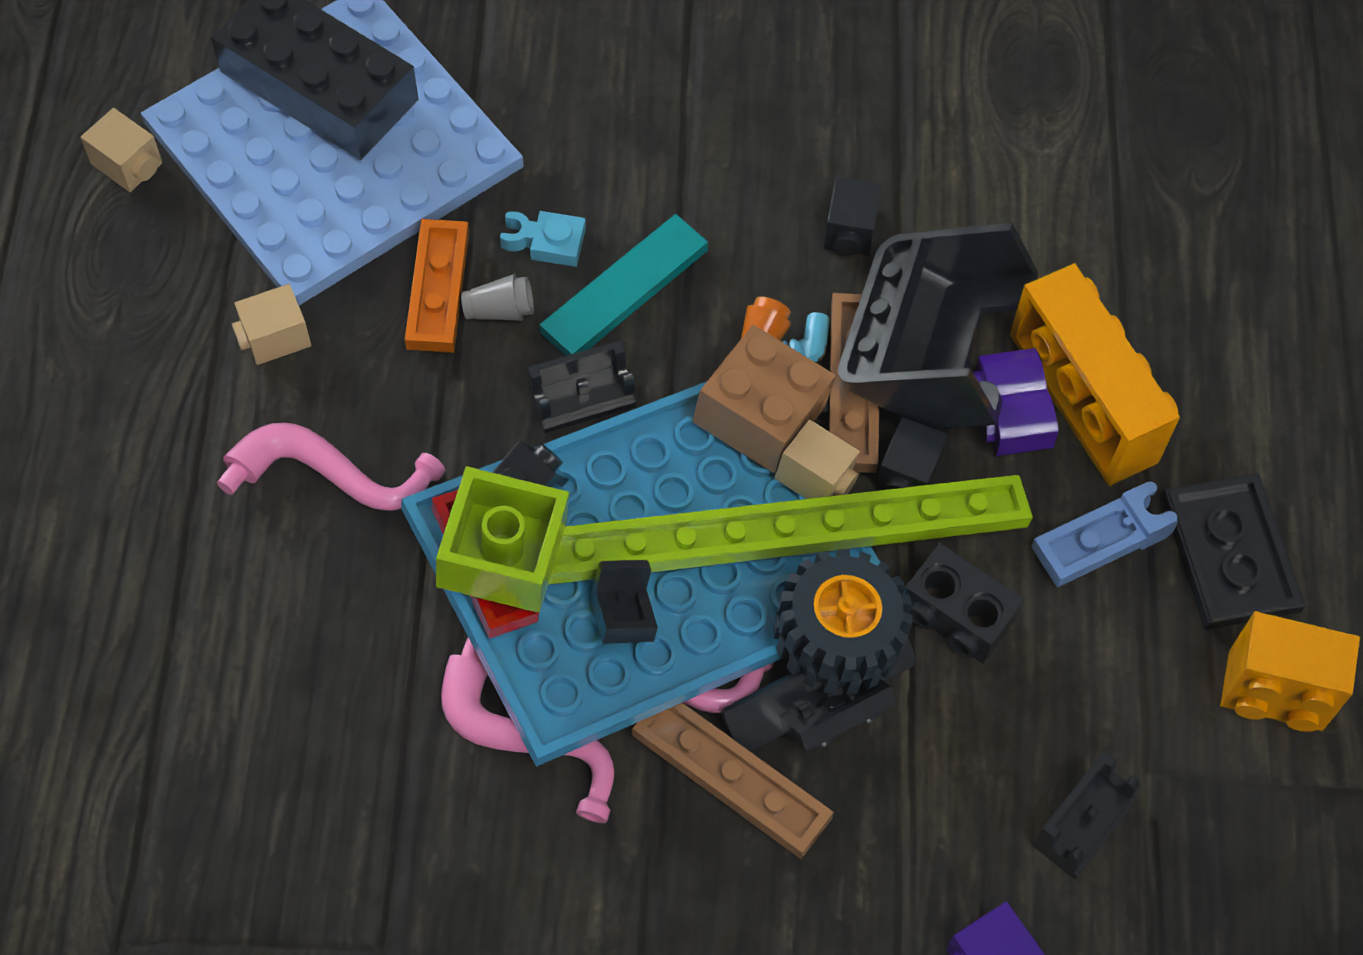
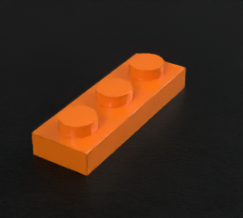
[405,219,469,353]

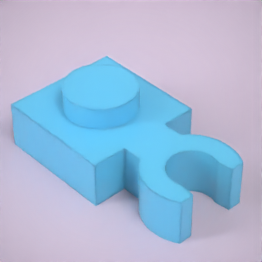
[500,211,586,267]

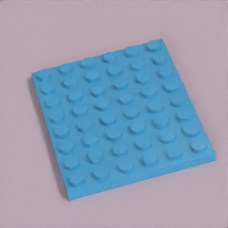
[401,381,880,767]

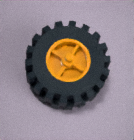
[773,549,913,695]

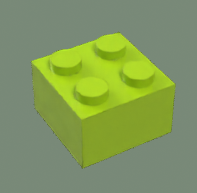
[436,466,569,613]

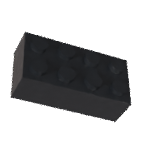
[211,0,419,160]

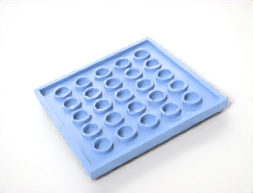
[141,0,524,305]

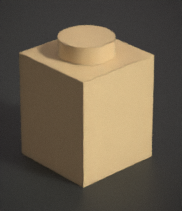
[81,107,162,192]
[232,283,311,365]
[775,419,860,499]

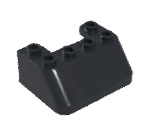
[838,223,1039,428]

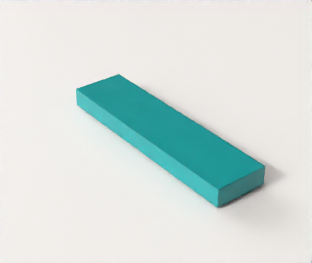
[540,214,708,356]

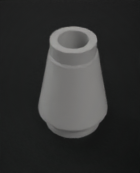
[461,274,534,321]

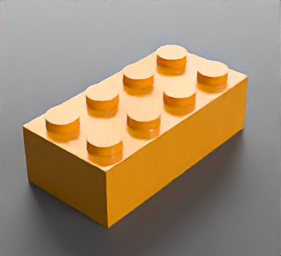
[1010,263,1180,486]

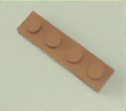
[828,293,879,473]
[632,703,834,859]

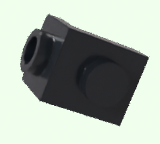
[492,441,569,487]
[590,560,658,644]

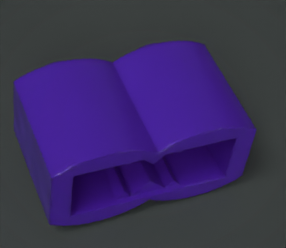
[973,348,1058,456]

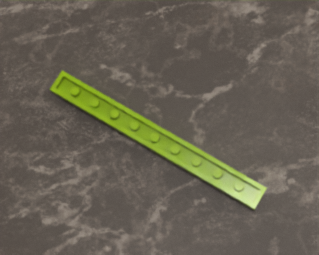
[548,475,1033,585]

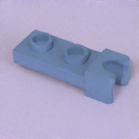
[1031,482,1177,588]

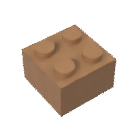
[692,325,836,474]

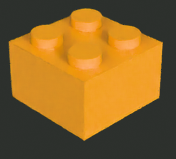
[1220,611,1360,732]

